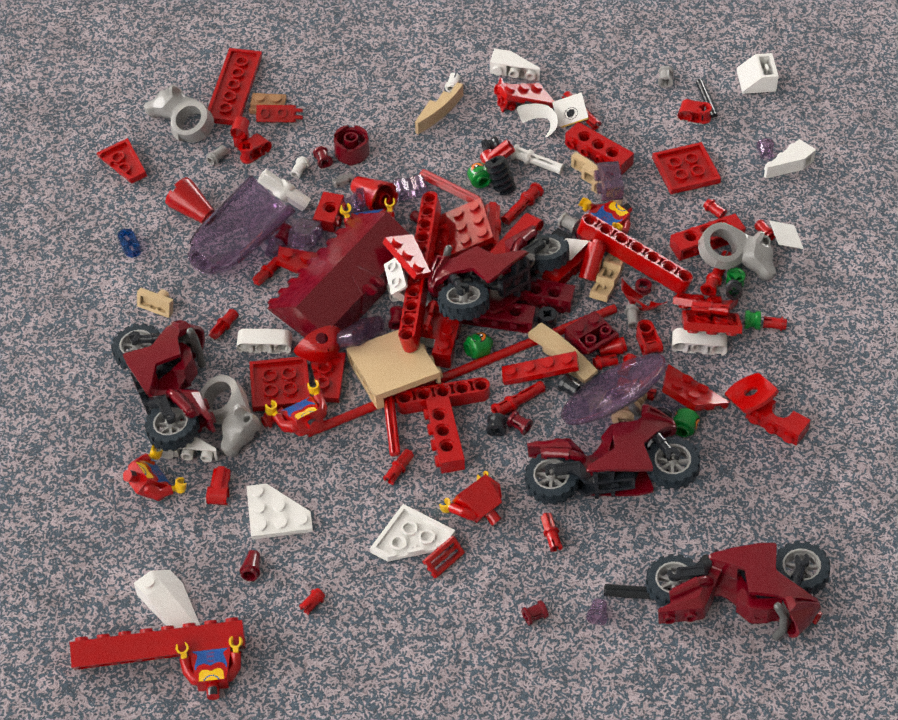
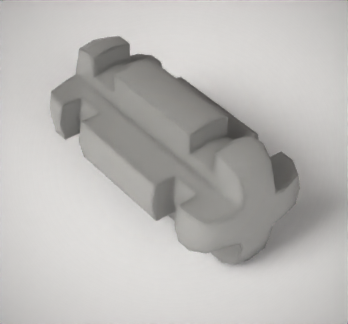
[332,172,354,188]

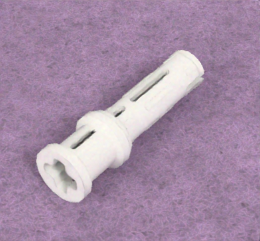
[510,144,564,175]

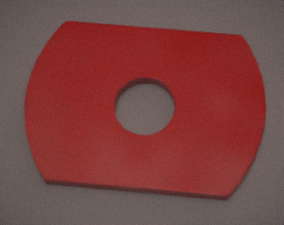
[725,373,779,413]

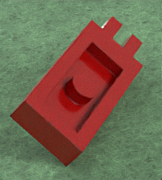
[256,105,303,123]

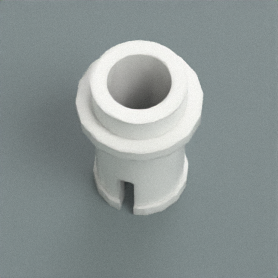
[445,73,460,93]
[290,156,309,179]

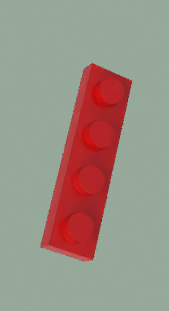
[502,351,579,385]

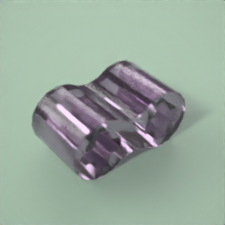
[392,175,428,201]

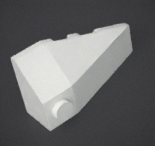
[134,570,200,628]

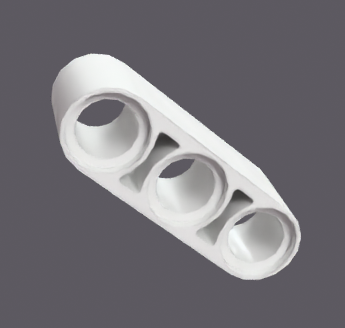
[672,328,727,356]
[236,329,293,354]

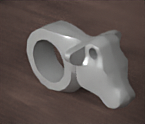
[144,84,214,143]
[698,222,776,281]
[200,375,261,457]

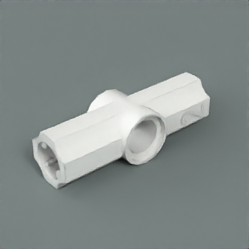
[257,169,310,211]

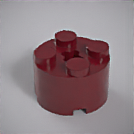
[333,125,369,166]

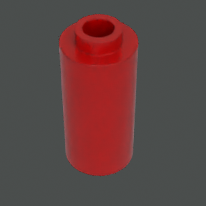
[579,239,606,282]

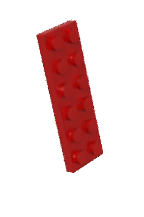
[208,48,262,125]

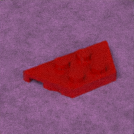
[662,364,730,411]

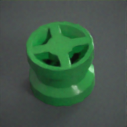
[726,268,746,290]
[744,310,761,330]

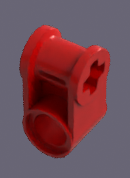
[677,99,712,124]
[239,133,272,164]
[636,319,663,357]

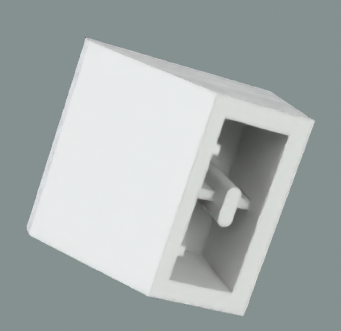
[736,53,779,94]

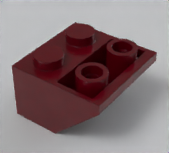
[564,311,619,354]

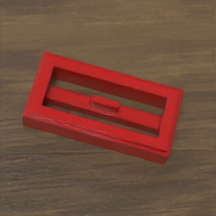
[422,536,465,578]

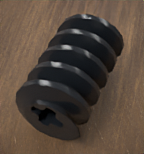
[485,156,516,196]

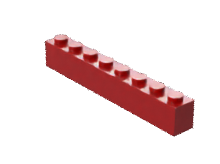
[70,617,246,670]

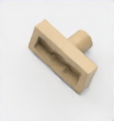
[137,288,173,318]

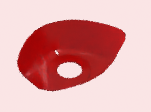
[621,278,668,311]
[294,326,343,363]

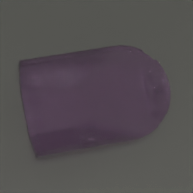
[188,175,296,274]

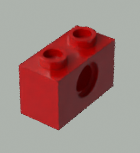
[313,191,347,233]

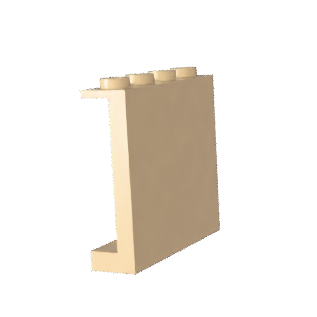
[346,330,443,410]

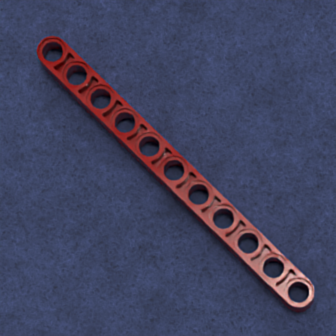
[398,191,441,353]

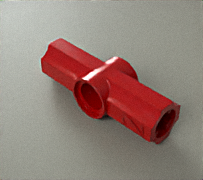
[483,202,501,252]

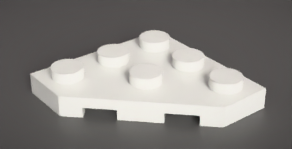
[247,484,313,540]
[370,504,455,562]

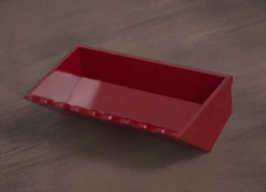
[267,212,410,351]

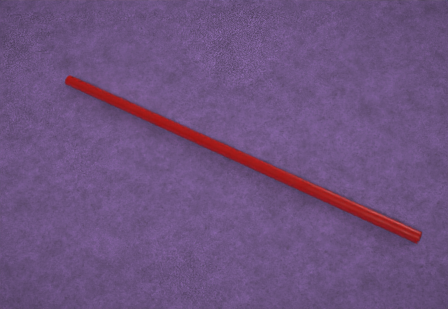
[307,304,617,437]

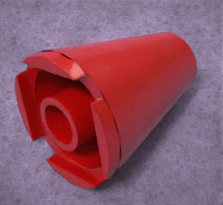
[350,176,398,211]
[165,177,215,224]

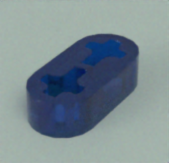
[118,229,141,258]

